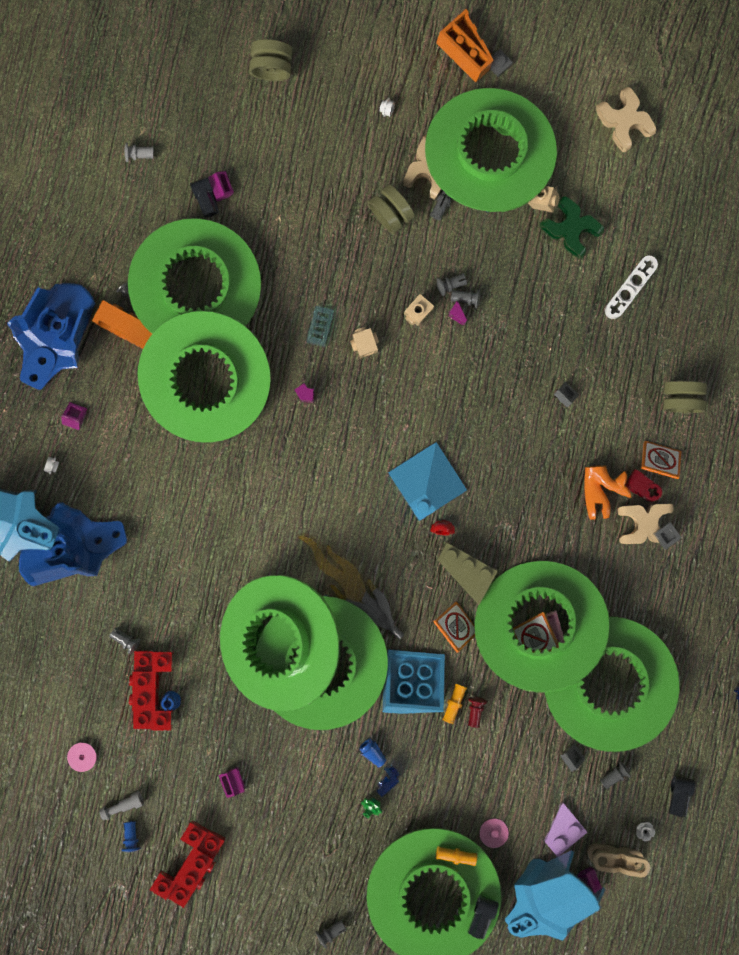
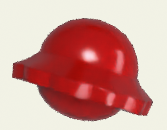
[431,520,455,536]

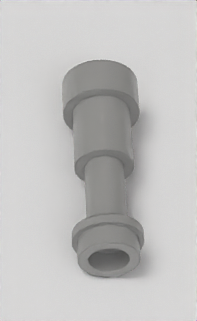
[99,791,144,820]

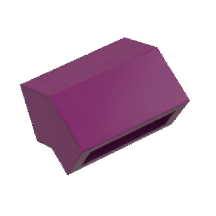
[208,171,234,202]
[294,383,315,403]
[219,767,246,798]
[576,867,602,894]

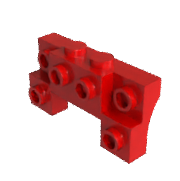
[129,650,173,731]
[150,820,226,908]

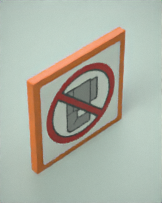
[641,441,681,479]
[433,602,475,652]
[513,612,559,653]

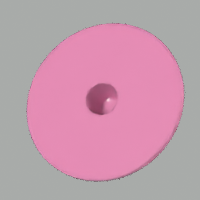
[67,743,96,772]
[480,819,509,848]

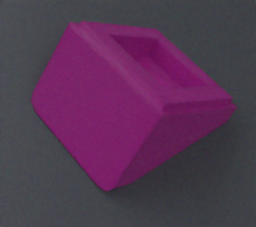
[449,301,467,325]
[61,402,87,430]

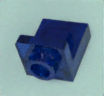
[377,764,400,797]

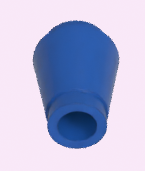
[359,738,387,768]

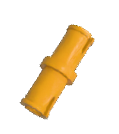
[442,684,467,724]
[436,846,477,866]

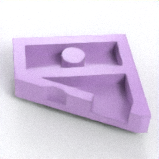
[544,802,587,857]

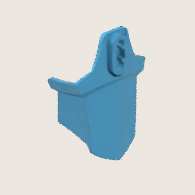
[0,489,59,561]
[505,850,606,941]

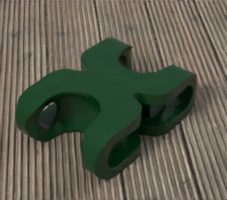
[539,196,605,259]

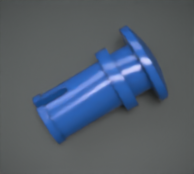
[161,691,181,710]
[121,821,141,852]

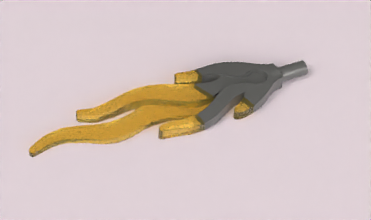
[298,536,404,640]

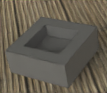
[490,49,513,77]
[554,382,579,408]
[653,522,681,549]
[560,743,585,772]

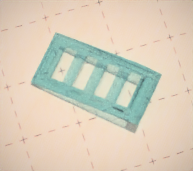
[306,306,334,347]

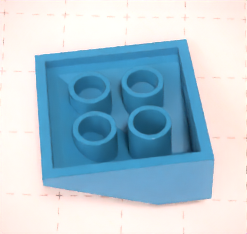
[388,442,467,521]
[382,650,445,714]

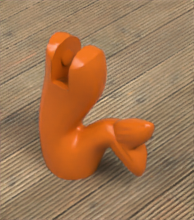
[584,465,631,520]

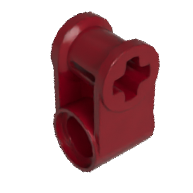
[625,469,662,502]

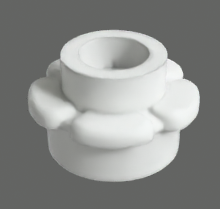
[380,98,395,117]
[44,456,59,475]
[636,822,655,841]

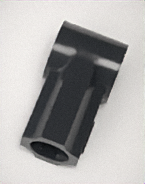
[190,177,219,218]
[669,776,695,817]
[468,895,499,939]

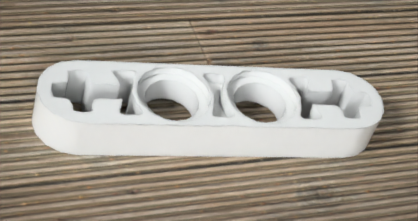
[605,256,658,319]

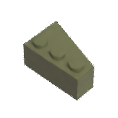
[437,543,498,605]

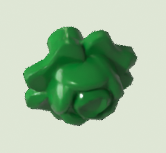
[361,797,383,818]

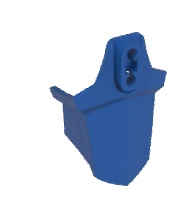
[7,283,96,390]
[19,503,128,586]

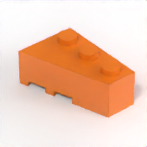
[436,9,494,82]
[92,300,152,349]

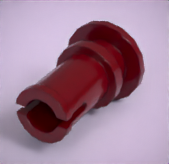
[468,697,487,728]

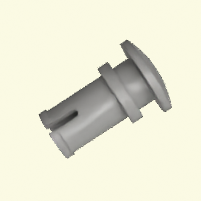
[124,143,153,162]

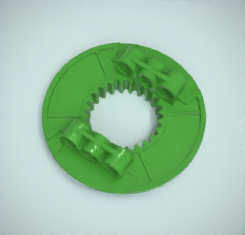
[425,88,557,212]
[128,218,261,349]
[138,311,270,442]
[475,561,609,692]
[220,575,339,711]
[255,596,388,730]
[545,617,679,752]
[367,828,501,955]

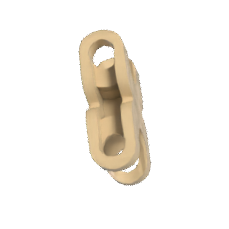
[596,87,656,152]
[403,135,442,200]
[617,504,674,544]
[587,843,650,877]

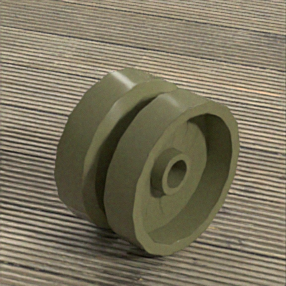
[249,39,293,81]
[367,184,415,235]
[663,381,707,414]

